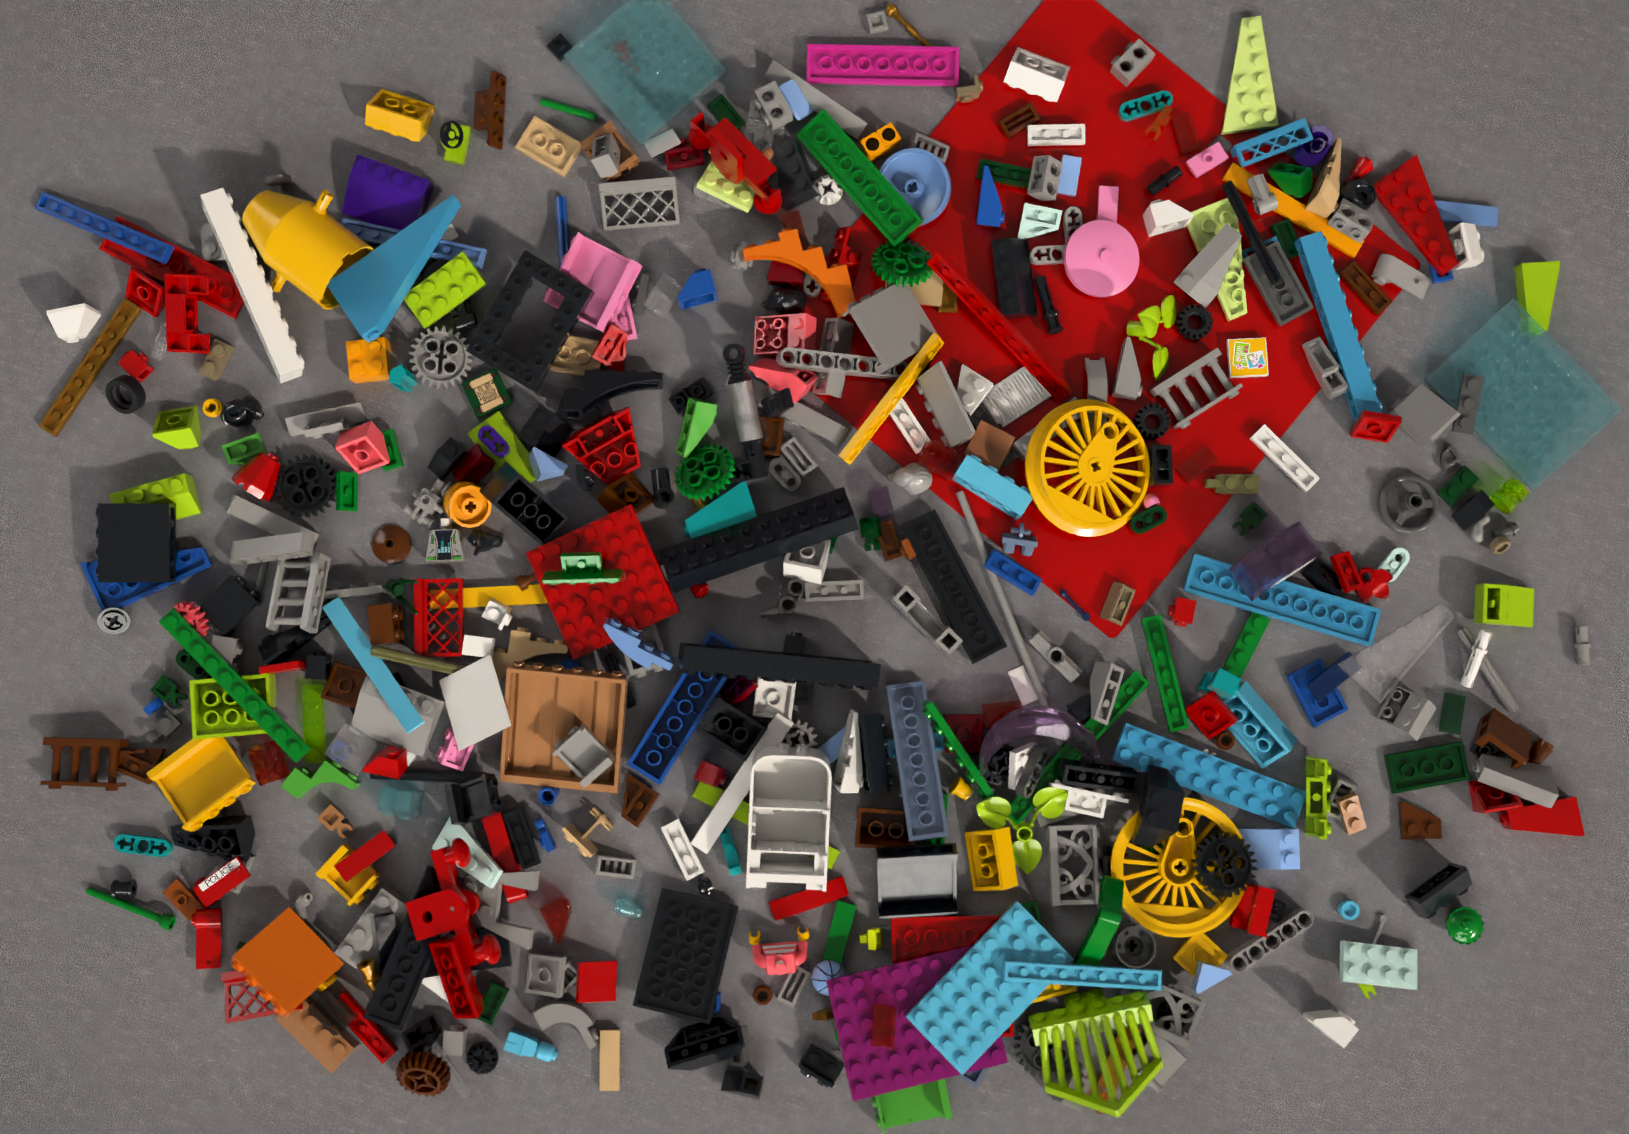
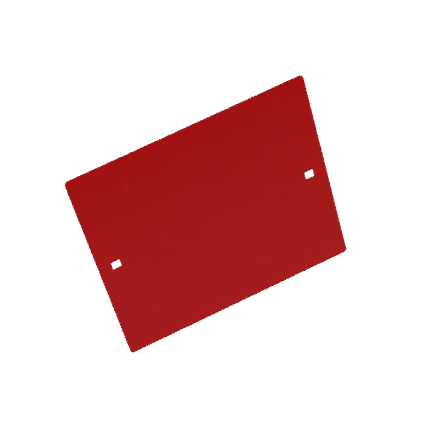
[769,0,1420,638]

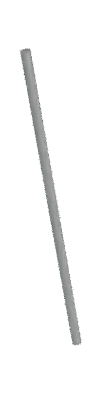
[956,491,1064,746]

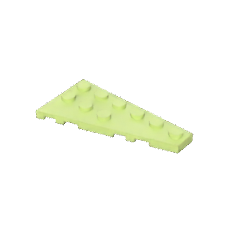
[1187,198,1247,321]

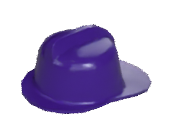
[1295,125,1333,167]

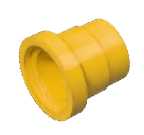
[949,777,973,801]

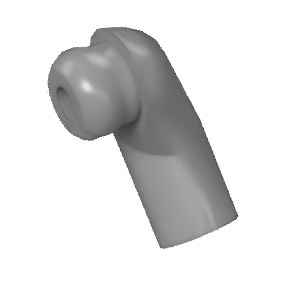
[1470,514,1490,542]
[295,891,313,919]

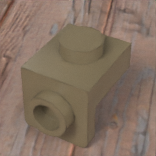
[955,74,983,103]

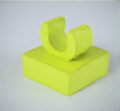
[860,927,882,950]

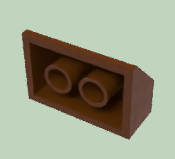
[855,806,915,849]

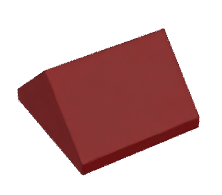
[125,267,165,318]
[1468,780,1523,813]

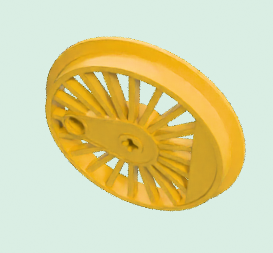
[1025,399,1150,537]
[1110,797,1246,937]

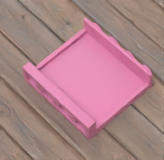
[543,232,643,333]

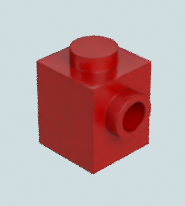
[118,350,155,382]
[1168,597,1197,627]

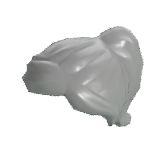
[887,463,933,495]

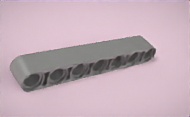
[776,347,908,381]
[722,374,849,447]

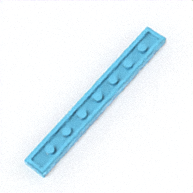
[322,597,425,734]
[1002,960,1162,991]

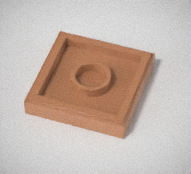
[964,420,1016,472]

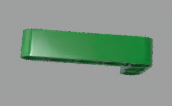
[1073,875,1124,966]

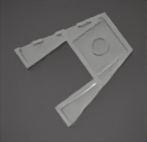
[463,870,540,949]

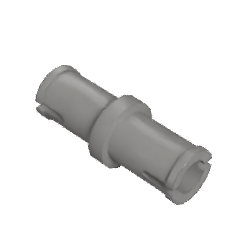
[1574,626,1591,666]

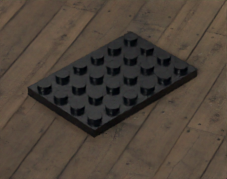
[632,887,739,1024]

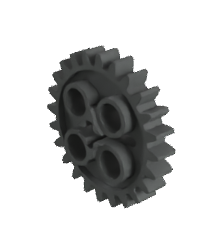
[1014,1018,1079,1079]

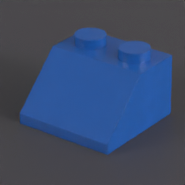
[678,268,718,310]

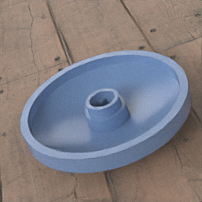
[879,148,951,226]

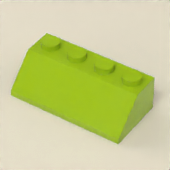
[109,473,202,520]

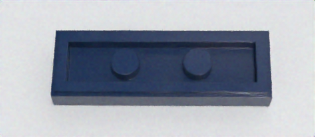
[1306,652,1361,701]

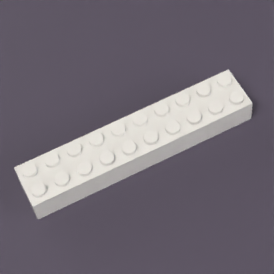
[200,188,305,384]

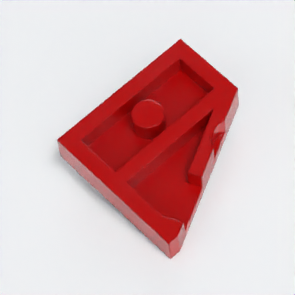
[590,323,628,371]

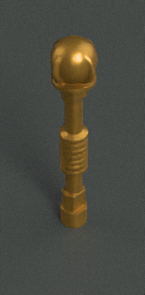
[885,4,933,46]

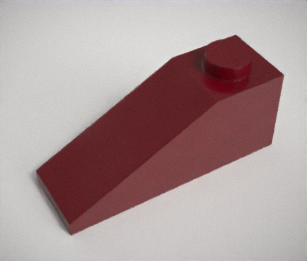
[693,759,728,788]

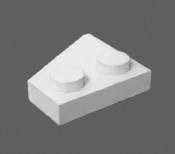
[957,364,993,416]

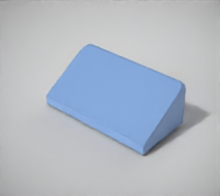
[779,79,813,121]

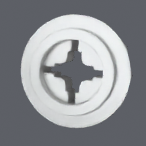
[815,174,843,205]

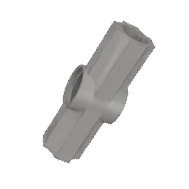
[1028,630,1082,683]

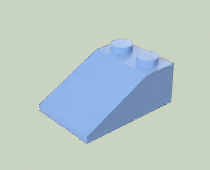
[1238,828,1300,870]

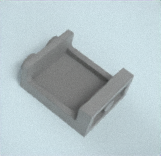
[552,723,616,788]

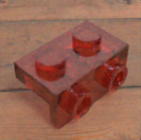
[916,440,964,481]
[248,740,290,786]

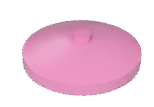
[1063,220,1139,298]

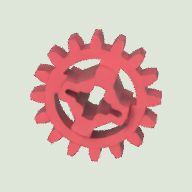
[174,601,209,637]

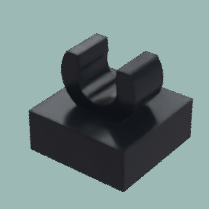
[547,33,574,61]
[1270,899,1286,922]

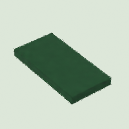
[1384,741,1470,794]

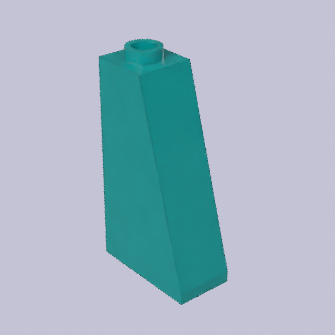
[683,481,757,539]

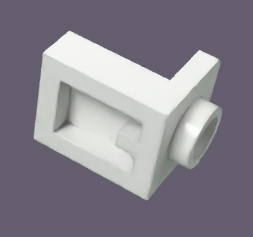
[481,598,513,630]

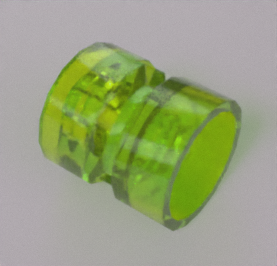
[1490,478,1529,515]

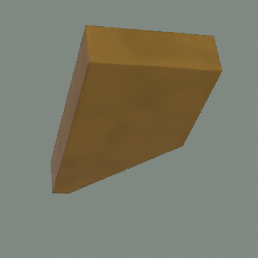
[812,1007,834,1021]

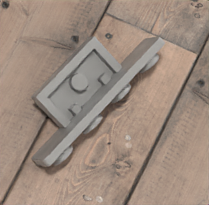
[285,402,366,439]

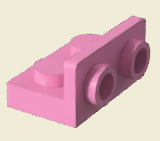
[437,725,474,771]

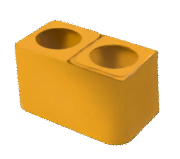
[860,122,901,163]

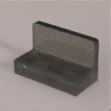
[308,988,358,1036]

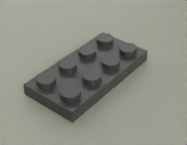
[1242,240,1314,327]

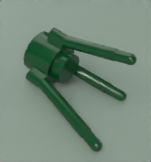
[383,577,418,615]

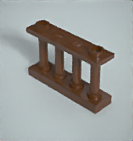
[41,737,129,791]

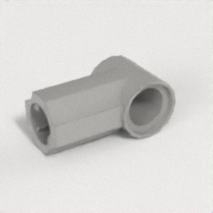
[1246,174,1278,215]

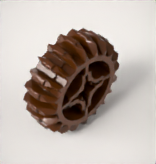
[396,1050,451,1097]

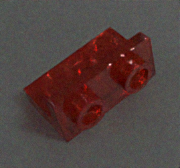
[981,700,1024,731]

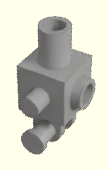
[403,478,446,529]

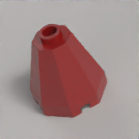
[231,451,280,502]

